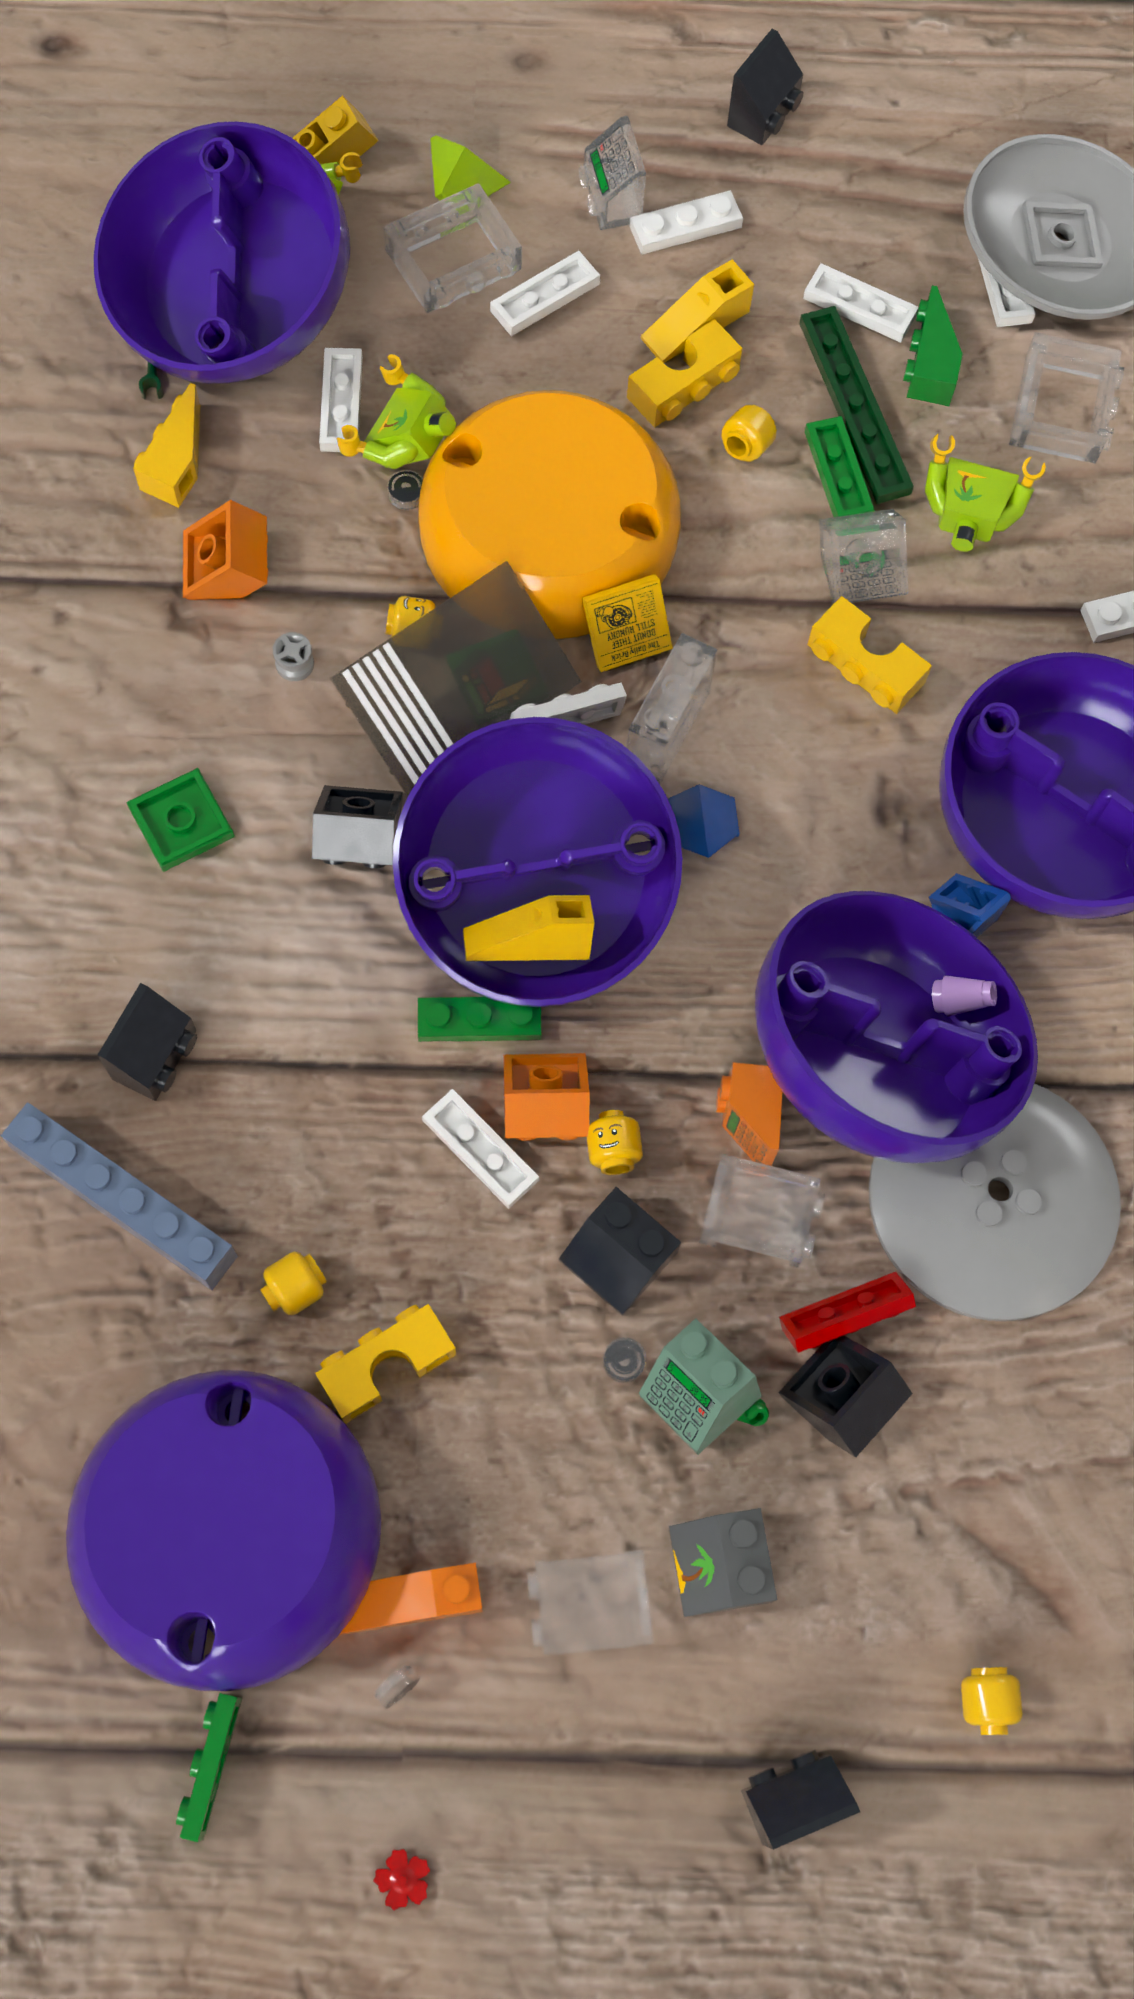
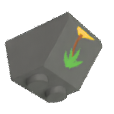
[669,1508,777,1617]

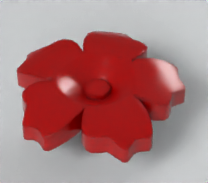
[373,1849,431,1911]

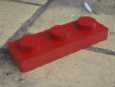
[779,1271,916,1353]

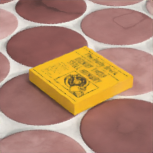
[582,574,673,672]

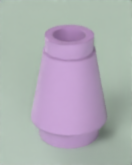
[932,976,997,1017]

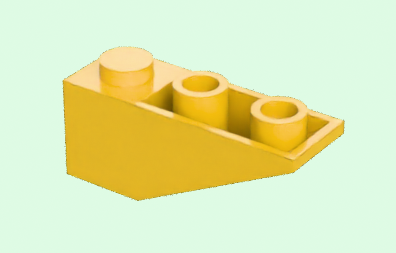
[293,95,378,165]
[641,259,754,363]
[133,382,200,508]
[463,895,595,961]

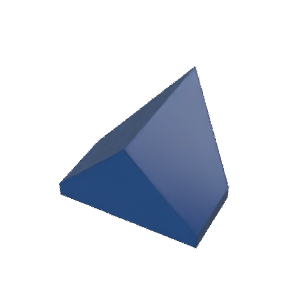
[668,784,740,858]
[928,873,1011,938]

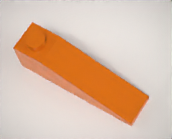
[339,1562,483,1635]

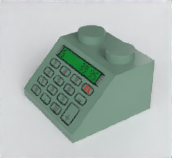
[639,1318,762,1455]

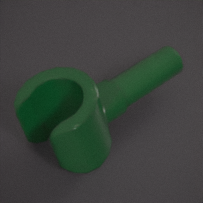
[139,362,164,400]

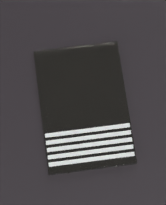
[330,561,582,797]

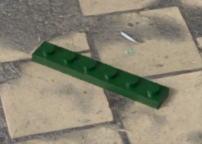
[799,306,914,504]

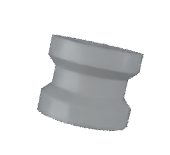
[273,632,314,681]

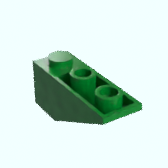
[903,285,963,406]

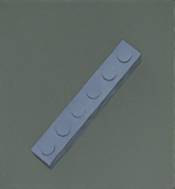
[0,1102,238,1291]

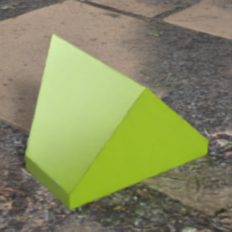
[430,135,511,214]

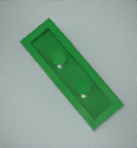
[804,416,875,526]
[418,997,542,1042]
[176,1693,242,1842]

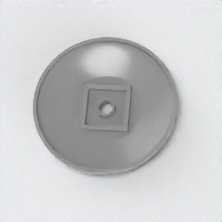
[963,134,1134,320]
[869,1084,1121,1321]

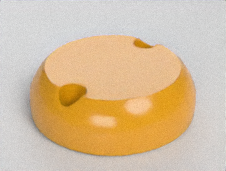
[418,390,681,639]

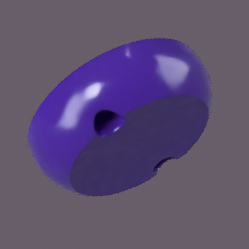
[93,121,350,384]
[939,652,1134,919]
[393,717,683,1007]
[755,891,1038,1164]
[66,1370,381,1691]

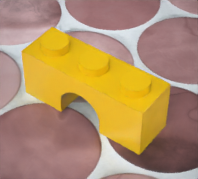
[627,319,743,428]
[807,596,932,714]
[315,1304,456,1424]

